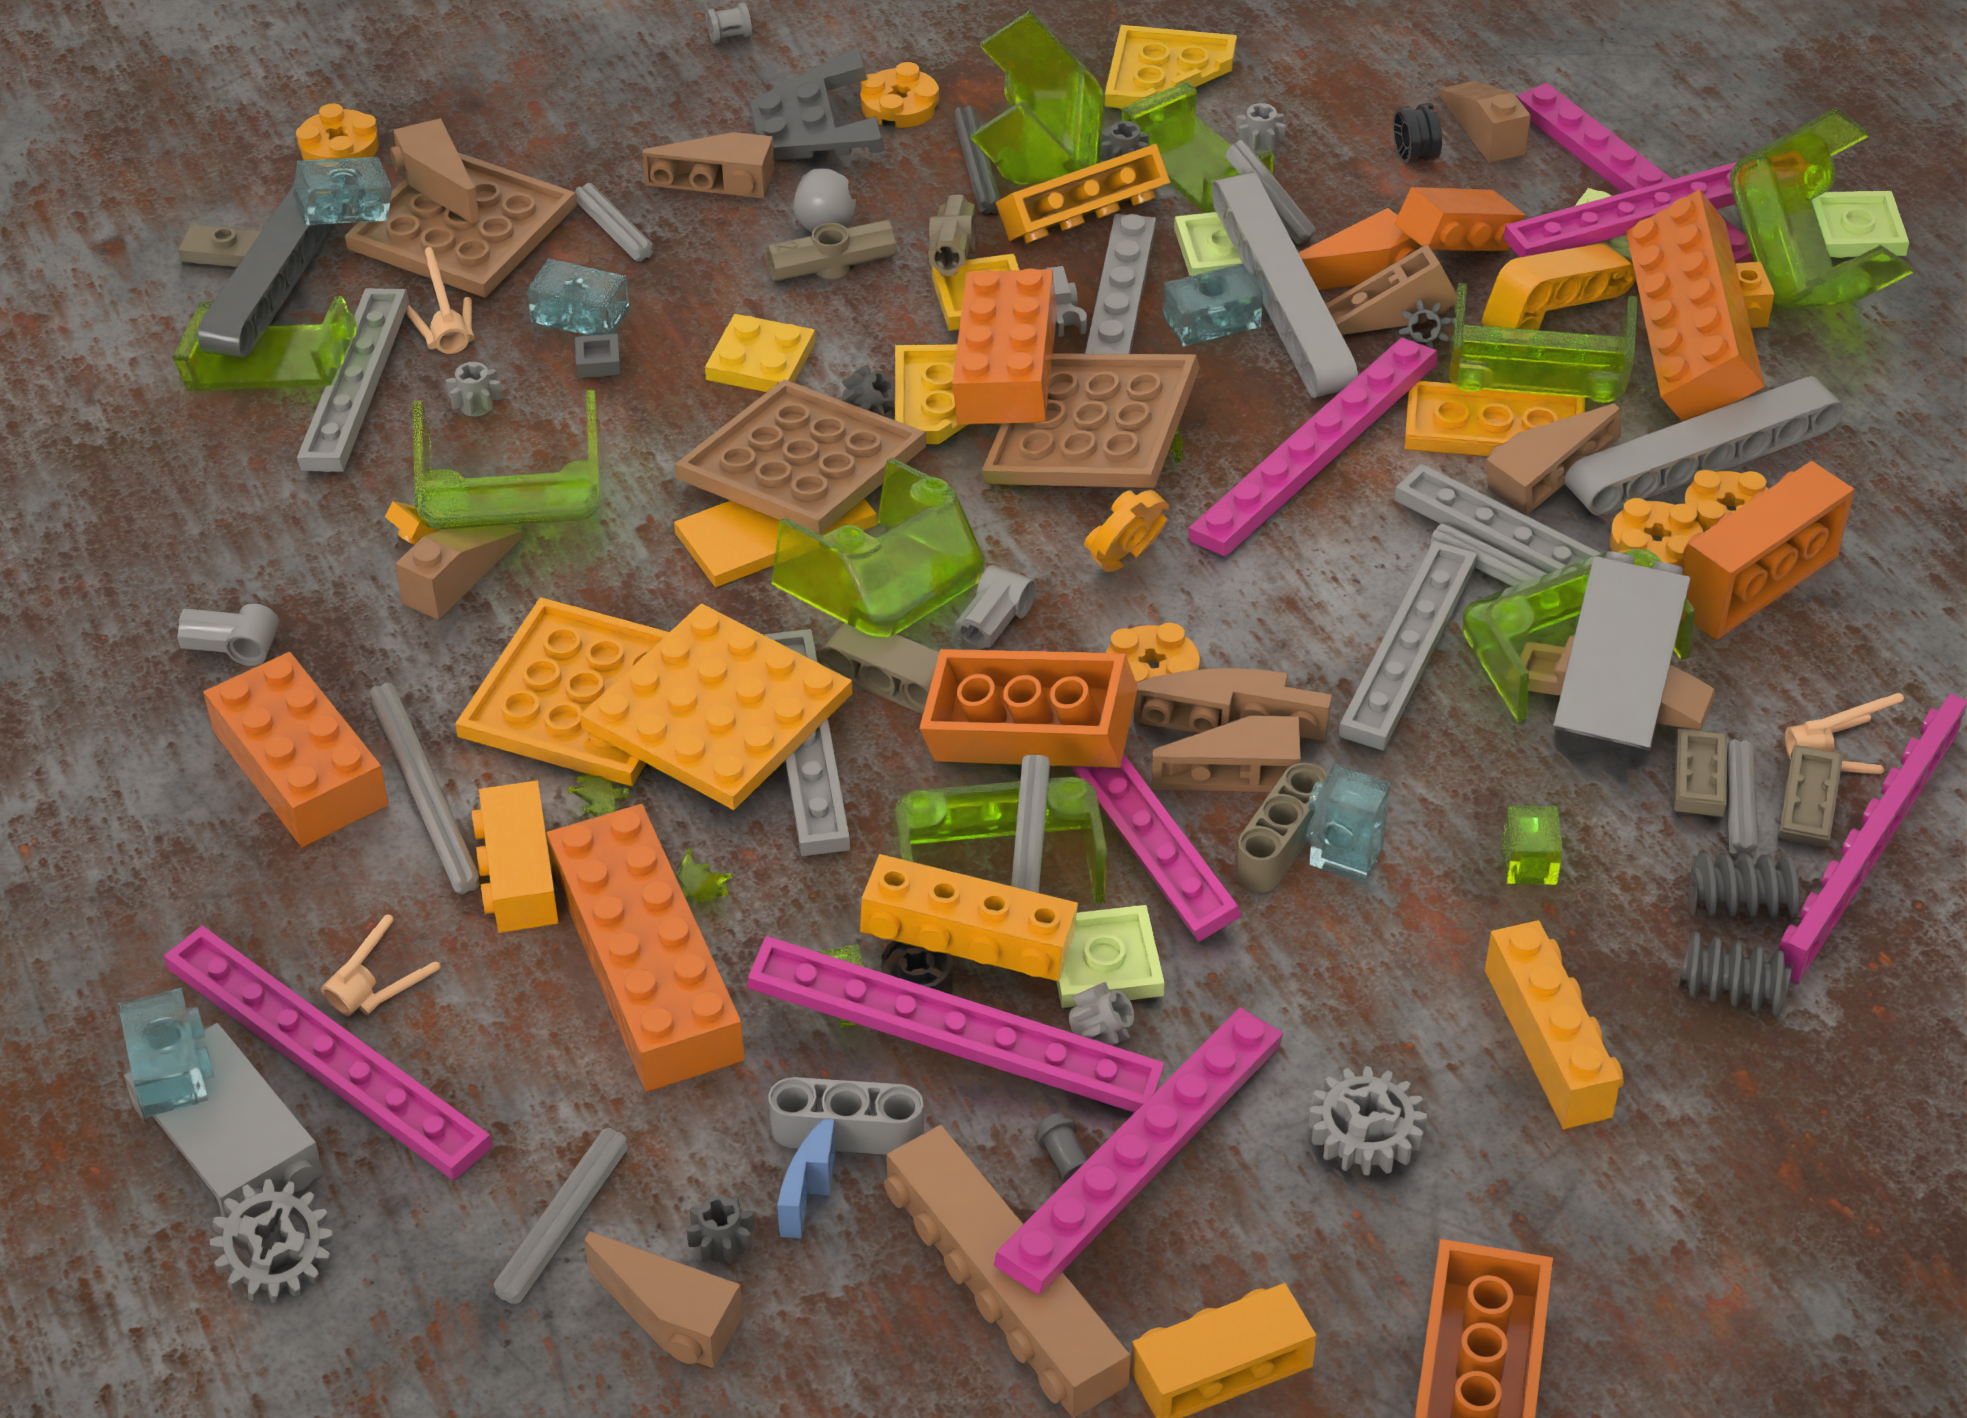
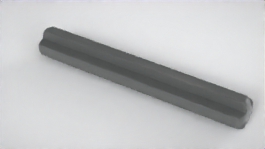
[954,105,1000,216]

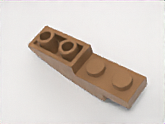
[1512,635,1715,730]
[1133,668,1332,741]

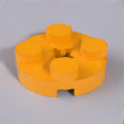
[860,62,939,128]
[296,103,379,171]
[1683,470,1768,531]
[1084,490,1170,572]
[1609,498,1703,569]
[1106,622,1200,683]

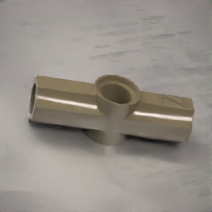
[928,195,976,276]
[766,220,897,282]

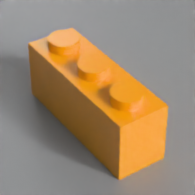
[472,780,559,933]
[1131,1283,1317,1418]

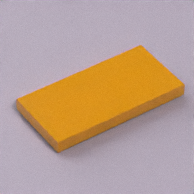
[1404,381,1585,457]
[674,499,877,588]

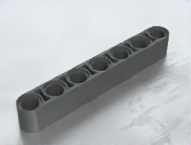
[198,177,345,358]

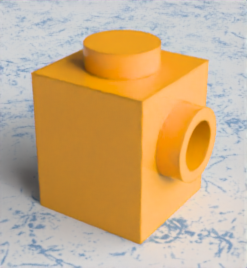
[1735,262,1774,328]

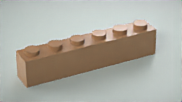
[884,1125,1130,1418]

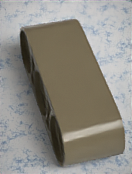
[818,617,939,714]
[1236,763,1328,893]

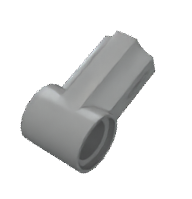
[955,564,1037,650]
[177,604,280,666]

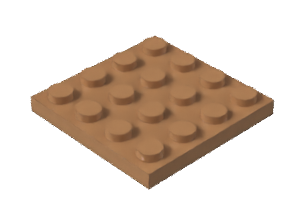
[345,153,577,298]
[982,354,1200,488]
[675,379,926,536]

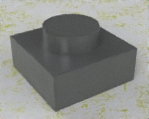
[575,334,621,378]

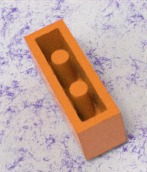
[1394,187,1526,251]

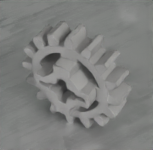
[1308,1066,1427,1175]
[209,1179,332,1303]

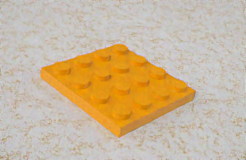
[455,597,669,786]
[580,603,853,810]

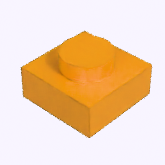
[385,501,448,545]

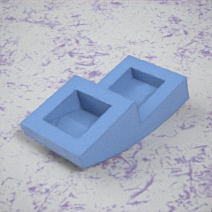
[777,1119,836,1239]

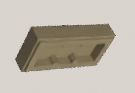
[178,224,262,267]
[1674,729,1727,817]
[1778,745,1843,848]

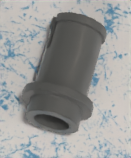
[1037,1113,1088,1183]

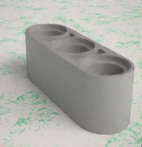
[768,1077,924,1155]

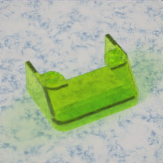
[970,10,1104,184]
[1730,108,1914,308]
[1448,283,1638,403]
[413,390,603,529]
[771,458,985,637]
[1462,549,1695,722]
[893,777,1107,903]

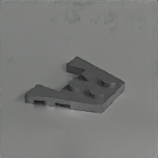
[750,46,885,160]

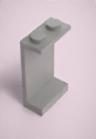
[1553,551,1691,751]
[124,1022,324,1218]

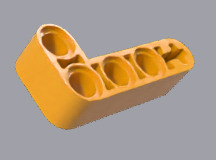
[1482,243,1636,350]

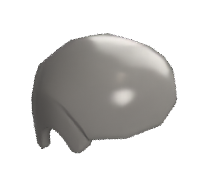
[793,169,856,233]

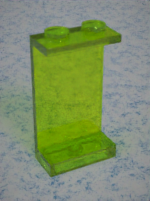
[1122,81,1274,213]
[172,296,357,391]

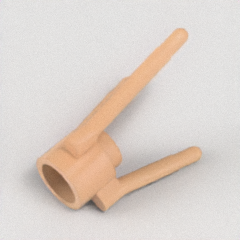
[405,247,475,354]
[1785,693,1904,774]
[321,914,441,1017]

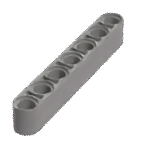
[1211,172,1358,398]
[1565,376,1845,516]

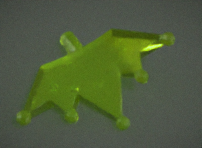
[567,771,629,817]
[677,848,732,902]

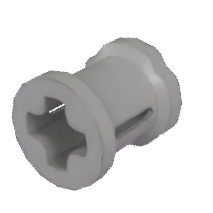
[705,2,752,44]

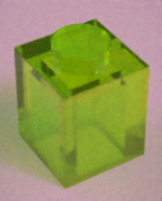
[1502,805,1563,885]

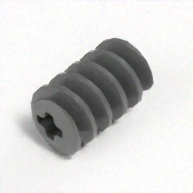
[1688,852,1800,920]
[1678,931,1793,1017]

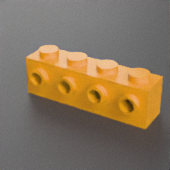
[995,143,1170,244]
[860,854,1078,982]
[1485,920,1624,1130]

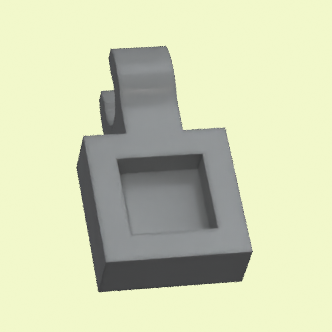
[1046,266,1087,337]

